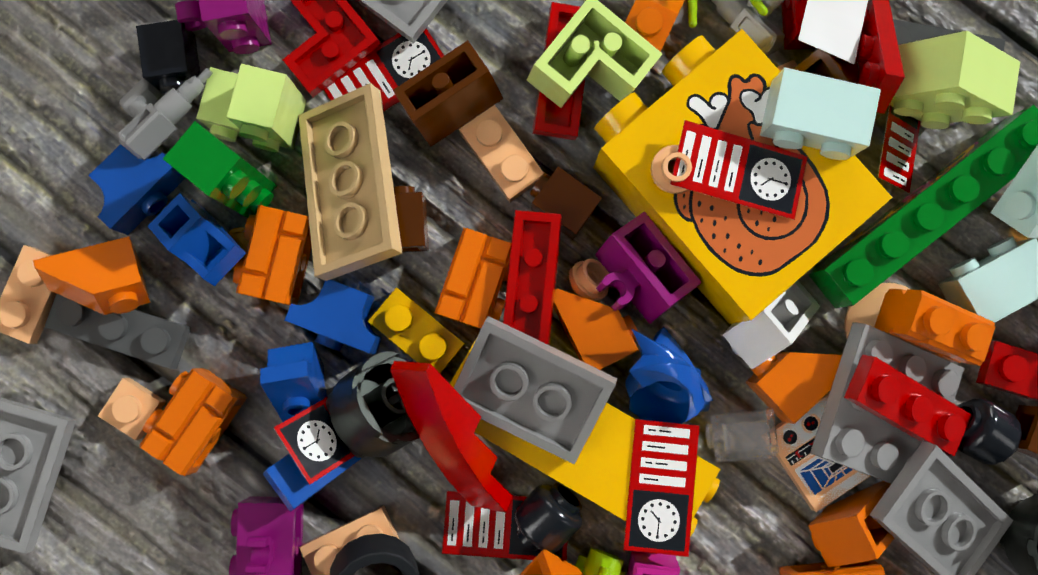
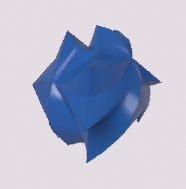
[625,327,713,424]

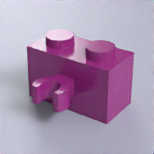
[175,0,272,54]
[595,211,702,324]
[229,496,304,575]

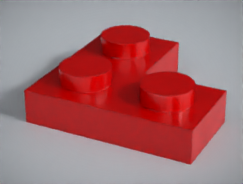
[282,0,381,97]

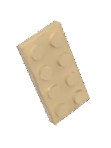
[298,83,402,281]

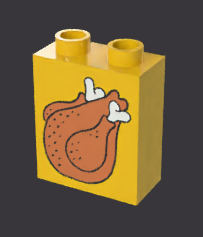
[593,29,893,324]

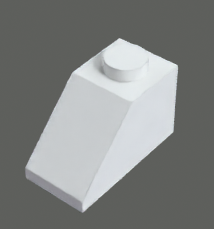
[723,280,820,369]

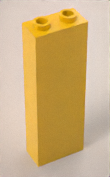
[450,336,721,537]

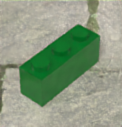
[163,121,277,218]

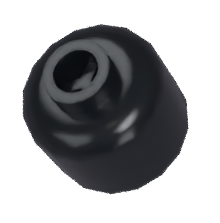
[957,398,1022,465]
[515,483,582,553]

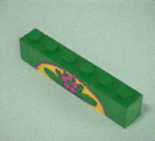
[808,104,1038,309]

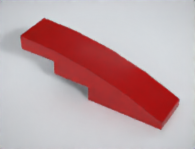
[390,361,513,513]

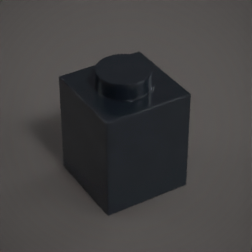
[136,20,201,93]

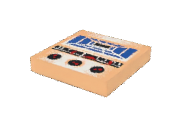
[762,390,870,512]

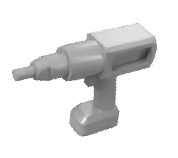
[711,0,785,56]
[119,68,213,160]

